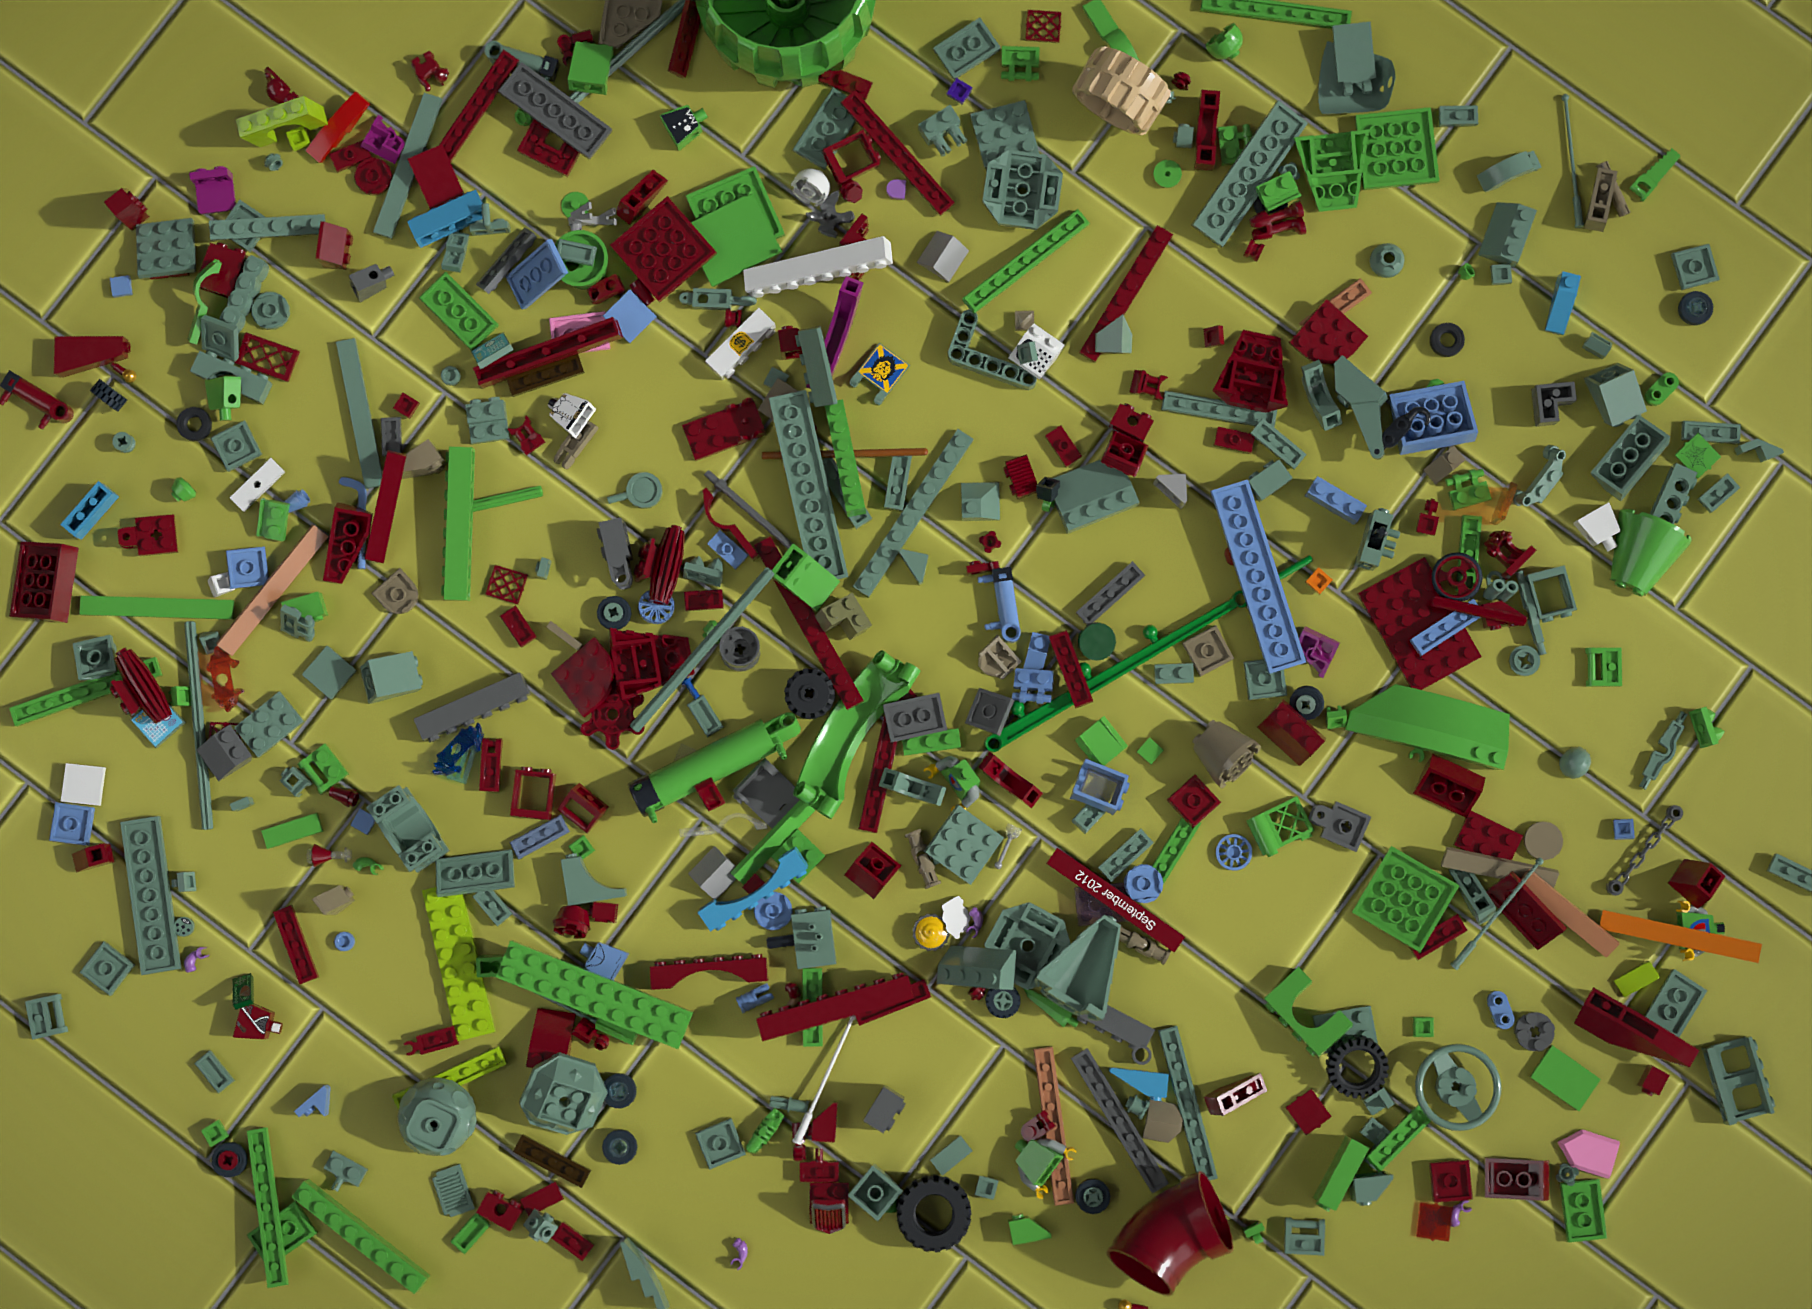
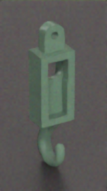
[679,288,757,310]

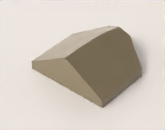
[978,635,1022,679]
[1143,1099,1183,1143]

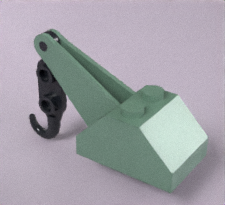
[1334,355,1431,460]

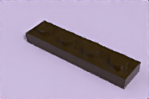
[506,354,585,397]
[513,1134,591,1188]

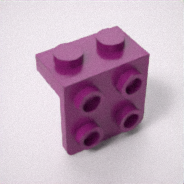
[189,166,236,215]

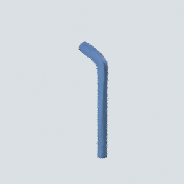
[339,477,367,569]

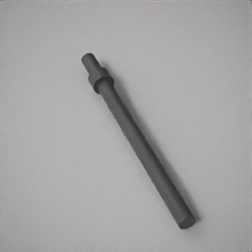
[704,470,793,549]

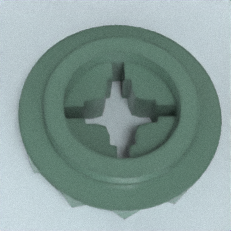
[1509,645,1540,676]

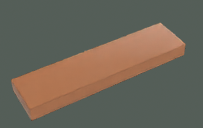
[1299,278,1372,326]

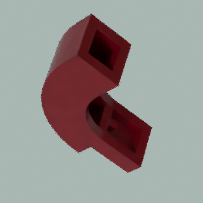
[978,752,1043,808]

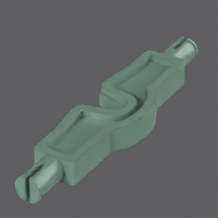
[1515,571,1547,656]
[1639,711,1688,790]

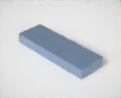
[510,815,570,859]

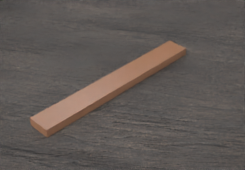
[216,524,329,656]
[1033,1047,1074,1206]

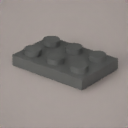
[883,693,947,742]

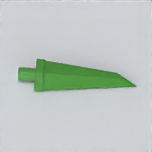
[1024,989,1079,1028]

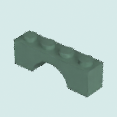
[190,351,273,404]

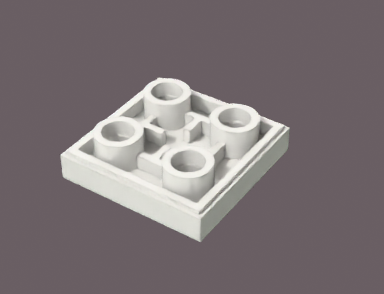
[61,763,106,806]

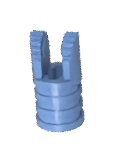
[736,983,774,1013]

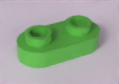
[1645,373,1679,406]

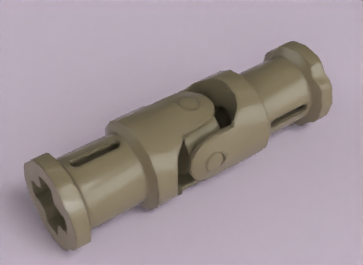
[905,829,941,889]
[1119,925,1171,965]

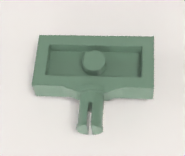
[324,1151,368,1192]

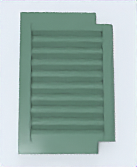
[432,1164,475,1217]

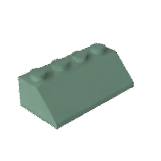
[795,325,838,407]
[1591,415,1670,501]
[937,945,1016,990]

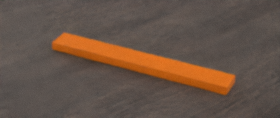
[1600,910,1762,963]

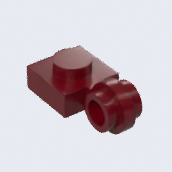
[1415,498,1439,536]
[572,1017,609,1051]

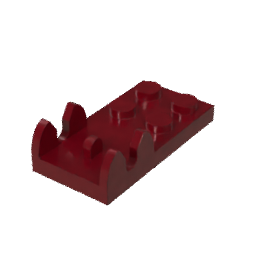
[682,397,767,461]

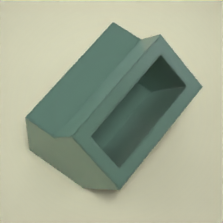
[1582,332,1613,359]

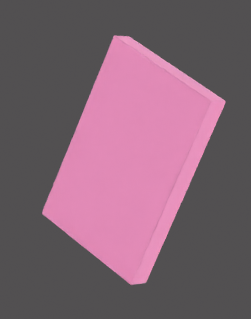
[549,311,610,353]

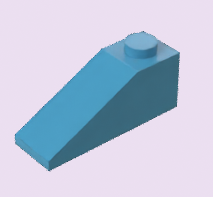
[1545,271,1581,335]
[1109,1067,1169,1101]

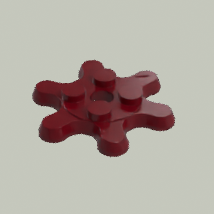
[580,678,645,750]

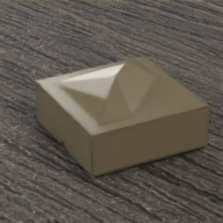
[1015,311,1034,331]

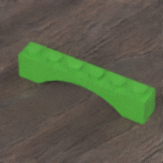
[825,399,866,517]

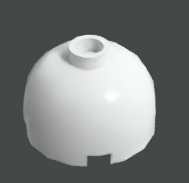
[791,169,830,206]

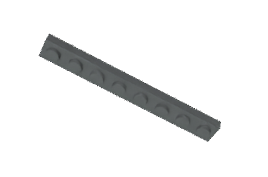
[1071,1048,1169,1194]

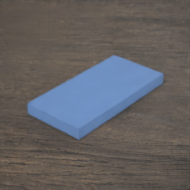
[506,239,568,309]

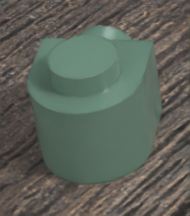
[1173,124,1194,148]

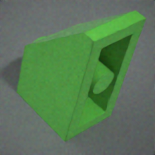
[281,592,328,622]
[1008,1214,1052,1245]

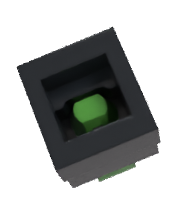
[1036,477,1060,512]

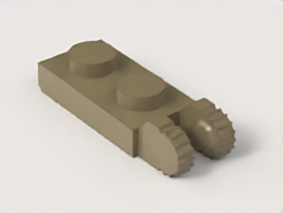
[553,420,599,470]

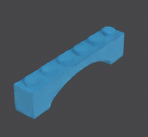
[698,846,808,932]

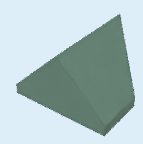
[1095,315,1132,353]

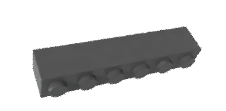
[414,672,531,743]

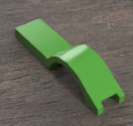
[1082,0,1139,60]
[187,259,222,344]

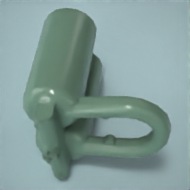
[1483,571,1519,602]

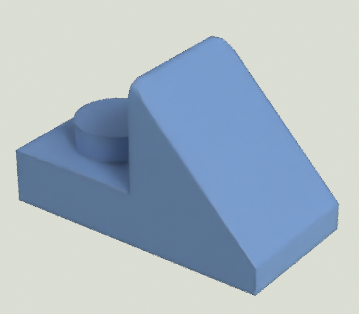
[1023,632,1050,670]
[294,1085,331,1117]

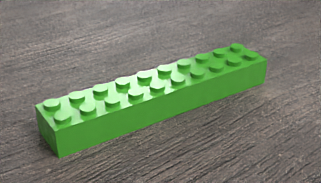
[496,940,693,1049]

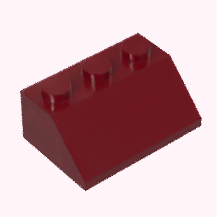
[1257,699,1326,766]
[1413,754,1486,818]

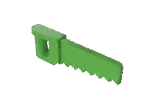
[1629,148,1680,202]

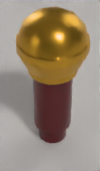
[111,362,137,383]
[1118,1299,1148,1309]

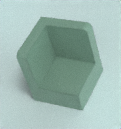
[1361,1086,1394,1115]

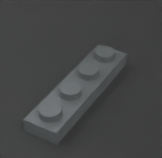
[476,227,537,294]
[1076,561,1145,625]

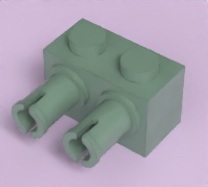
[918,105,967,157]

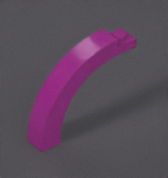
[806,276,864,389]

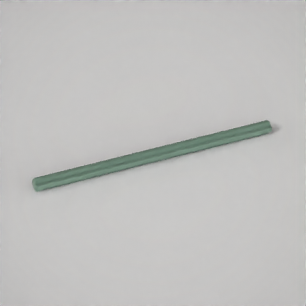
[569,0,696,103]
[630,567,775,732]
[184,621,213,830]

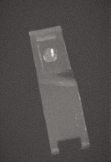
[679,813,768,837]

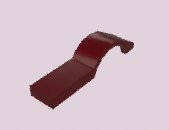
[702,487,759,562]

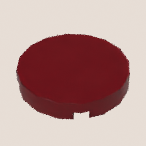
[354,157,393,196]

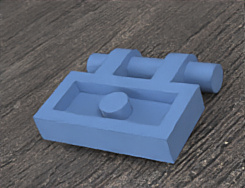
[1012,668,1054,704]

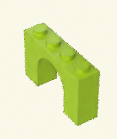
[236,96,328,148]

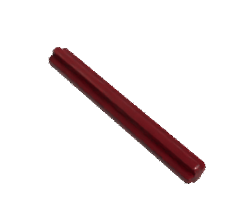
[1431,596,1527,626]

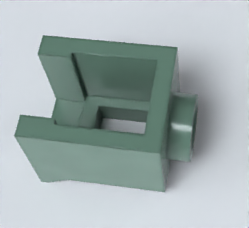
[279,767,313,797]

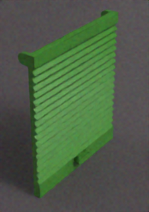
[691,191,782,287]

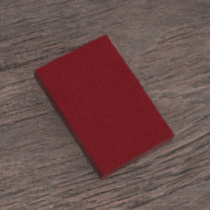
[408,144,464,210]

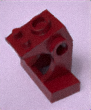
[1484,530,1537,581]

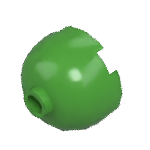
[1205,23,1243,60]

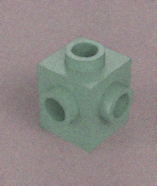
[523,1209,558,1243]

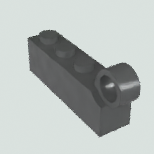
[1076,1005,1155,1065]

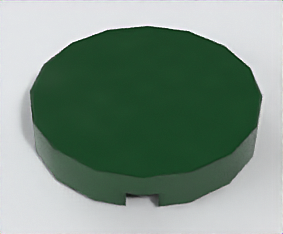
[1077,622,1116,661]

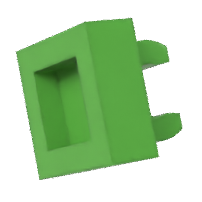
[168,686,191,707]
[1326,705,1347,729]
[1242,1221,1265,1244]

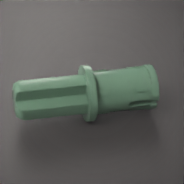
[769,1096,809,1113]

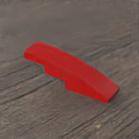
[305,91,370,163]

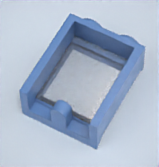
[1070,759,1130,815]

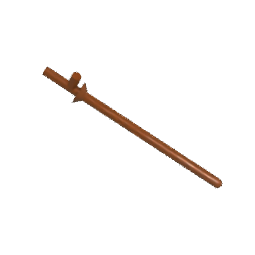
[762,448,928,471]

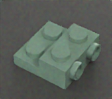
[465,397,510,445]

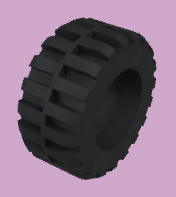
[897,1174,971,1253]

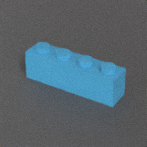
[407,190,483,248]

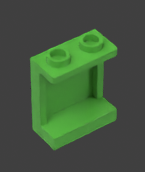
[568,42,614,95]

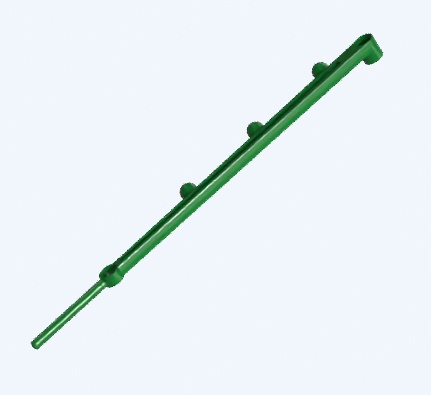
[984,555,1313,752]

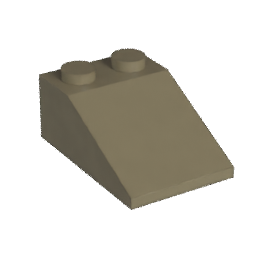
[381,439,447,479]

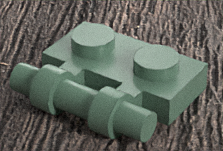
[280,604,315,642]

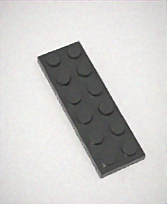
[499,62,612,160]

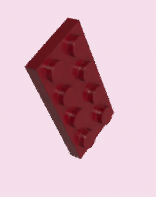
[1486,871,1566,950]

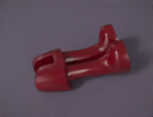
[1250,200,1306,240]

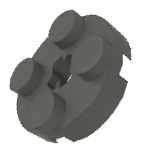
[1514,1012,1555,1051]

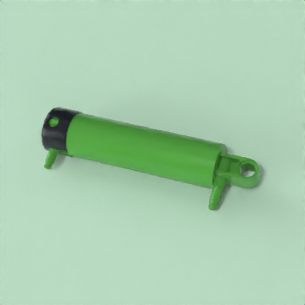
[628,712,801,823]

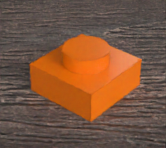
[1305,567,1333,595]

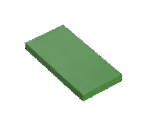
[419,272,499,351]

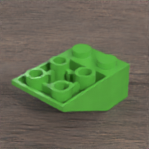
[772,544,840,612]

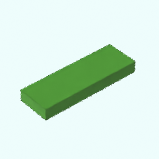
[262,813,323,849]

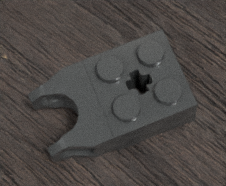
[597,518,633,590]

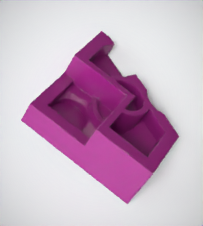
[361,115,405,164]
[1299,626,1340,678]

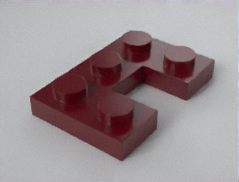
[517,119,581,177]

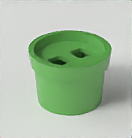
[555,230,608,290]

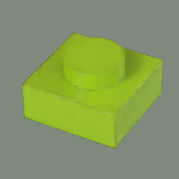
[286,126,311,151]

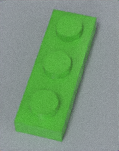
[902,728,961,756]

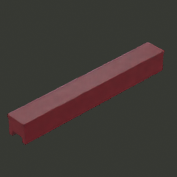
[473,317,624,389]

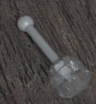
[995,823,1022,869]

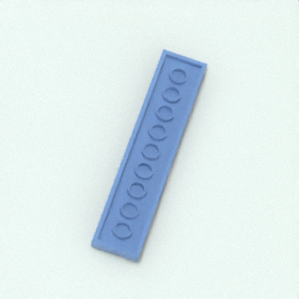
[1210,480,1306,674]

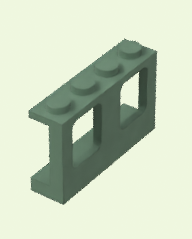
[1701,1036,1775,1125]

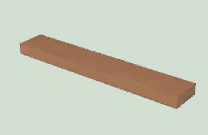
[1520,869,1620,958]

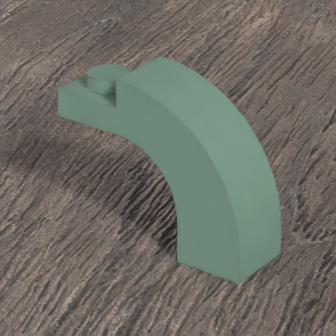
[1301,360,1342,431]

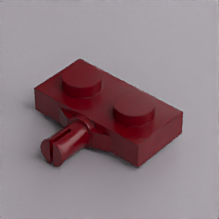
[800,1148,839,1182]

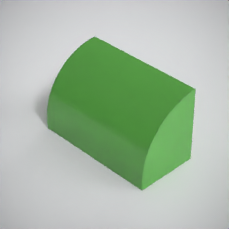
[476,954,505,978]

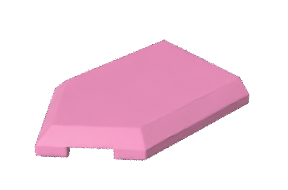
[1557,1129,1620,1179]

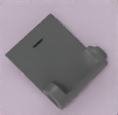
[732,758,800,829]

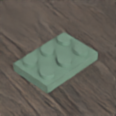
[933,18,1001,80]
[234,691,305,758]
[1312,1006,1378,1054]

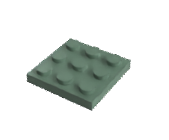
[970,100,1039,169]
[136,218,196,279]
[924,804,1004,885]

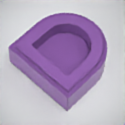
[887,179,906,200]

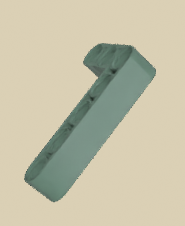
[948,309,1037,390]

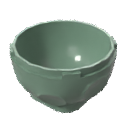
[397,1077,477,1156]

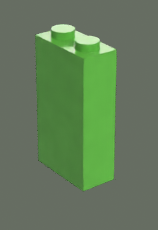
[1313,1136,1369,1212]

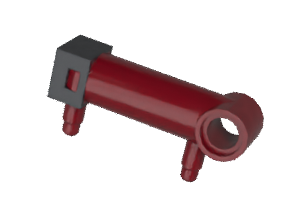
[0,370,74,430]

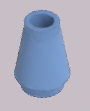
[284,489,310,513]

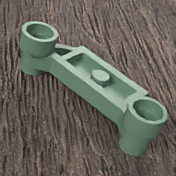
[1509,445,1566,507]

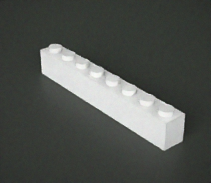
[743,236,893,298]

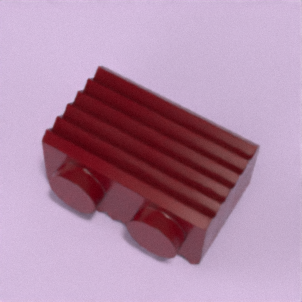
[1003,454,1037,500]

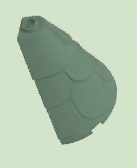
[1035,915,1121,1021]

